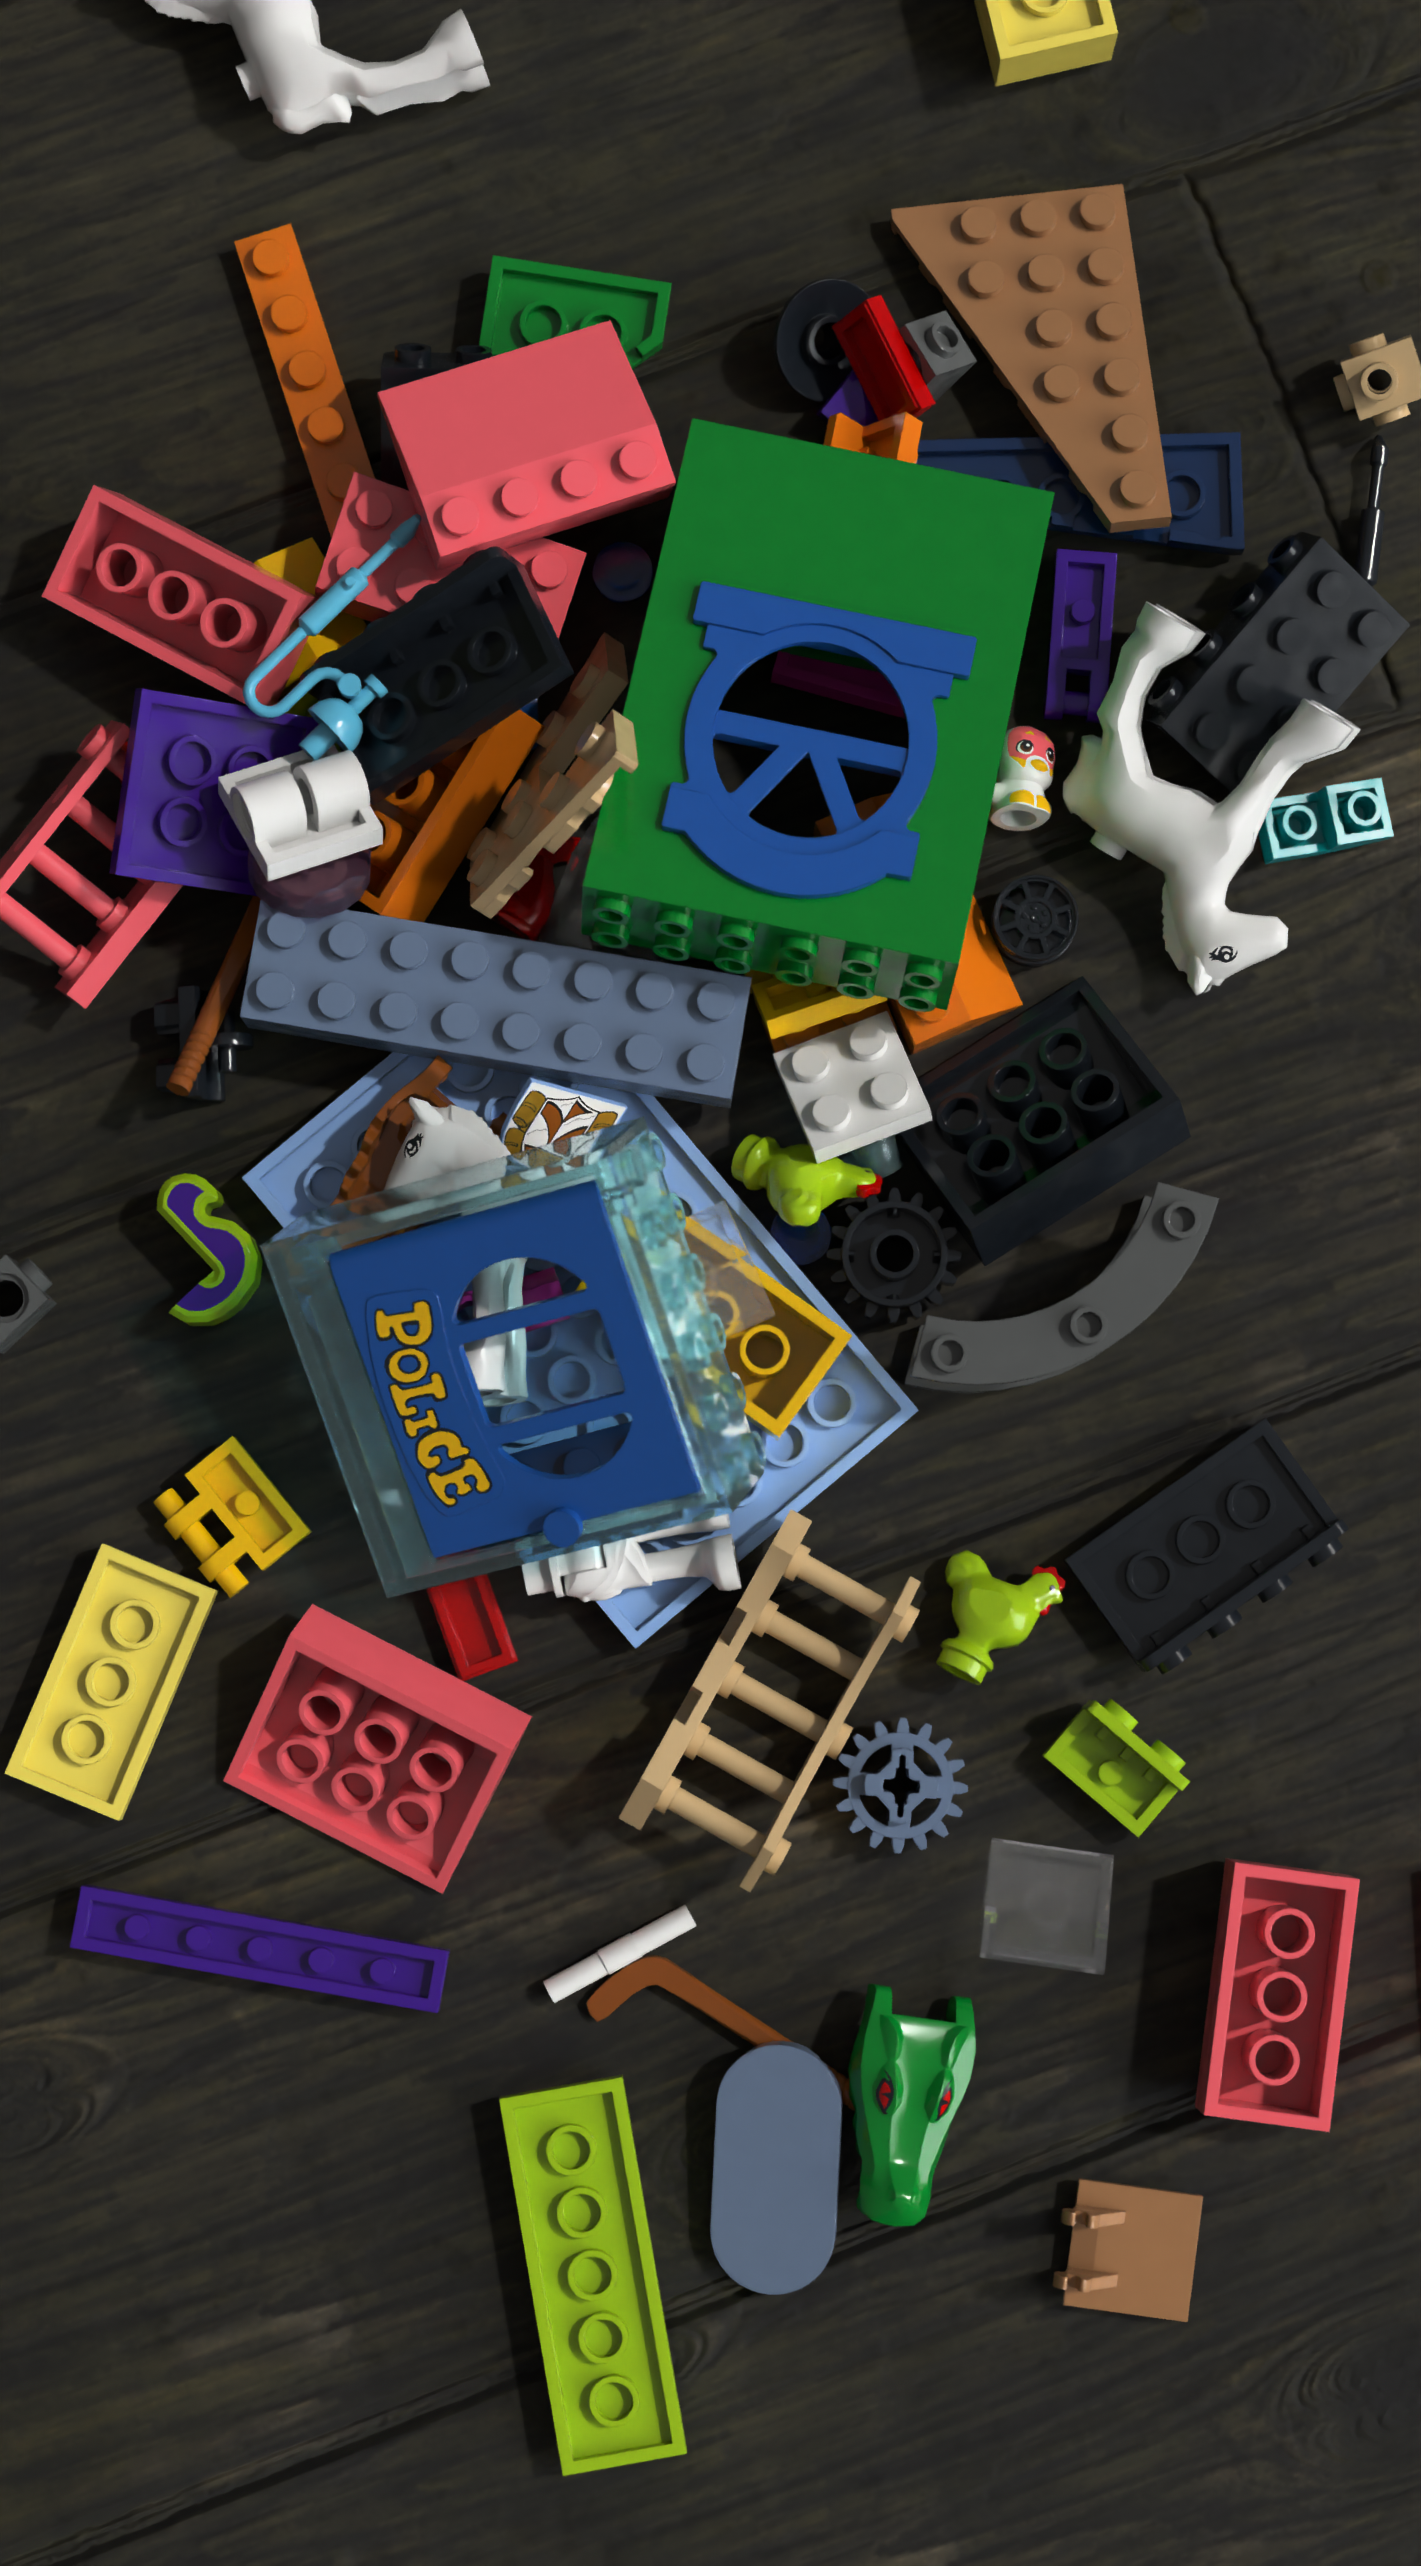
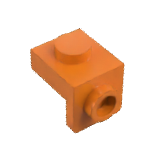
[823,412,923,464]

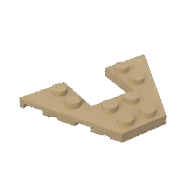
[467,632,638,919]

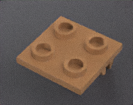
[1053,2178,1203,2322]

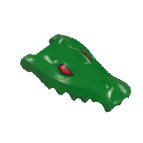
[848,1983,976,2227]

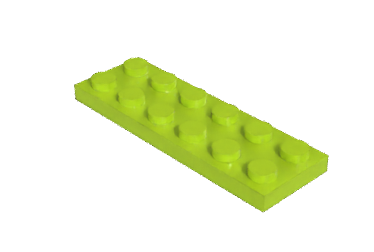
[499,2074,687,2476]

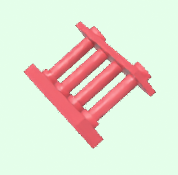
[0,720,183,1009]

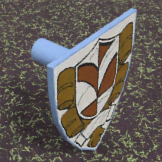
[499,1075,628,1165]

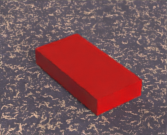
[832,295,936,421]
[418,1547,519,1681]

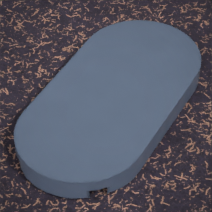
[710,2041,843,2295]

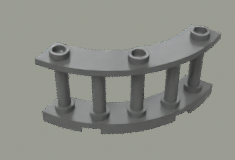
[904,1182,1219,1393]

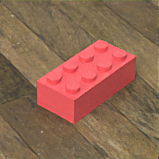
[315,472,587,639]
[42,485,319,706]
[1195,1858,1360,2132]

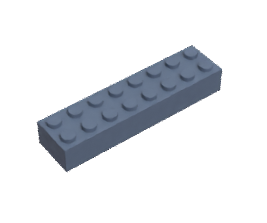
[240,895,752,1109]

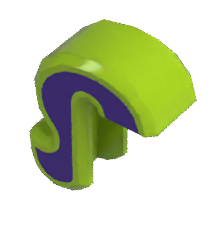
[157,1173,263,1326]

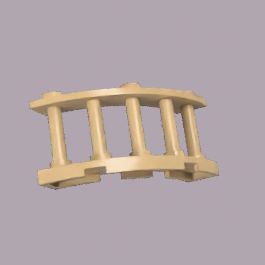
[619,1509,921,1892]

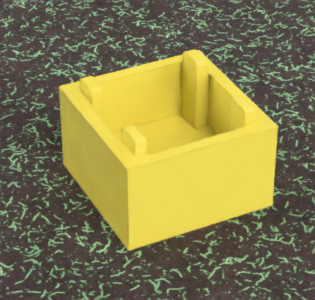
[974,0,1118,87]

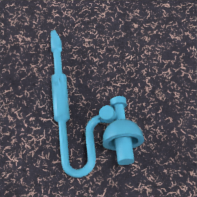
[243,514,422,761]

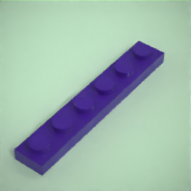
[70,1884,450,2013]

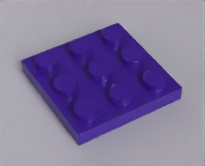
[109,688,319,897]

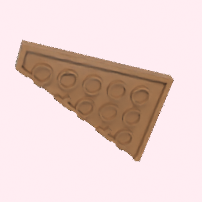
[890,184,1172,533]

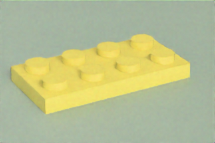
[5,1543,218,1821]

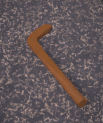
[166,896,261,1096]
[586,1955,855,2111]

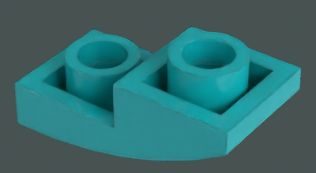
[1258,778,1394,864]

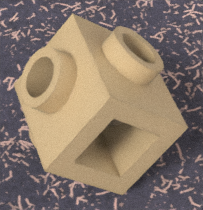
[1333,333,1421,427]

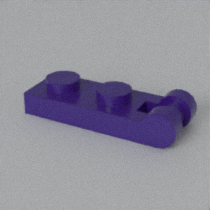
[1043,549,1118,723]

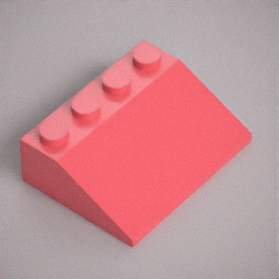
[377,320,676,571]
[223,1604,532,1894]

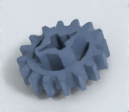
[832,1717,968,1853]

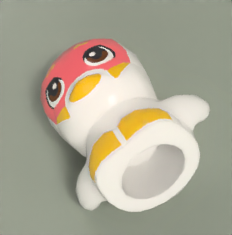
[989,726,1055,831]

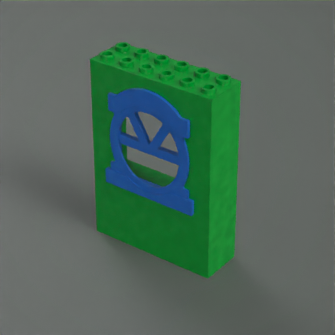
[581,418,1055,1012]

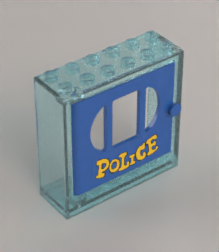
[260,1117,766,1598]

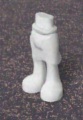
[519,1473,742,1602]

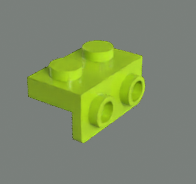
[1042,1699,1190,1838]

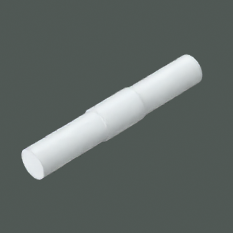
[543,1904,697,2003]

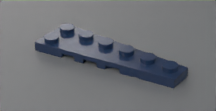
[916,432,1245,556]

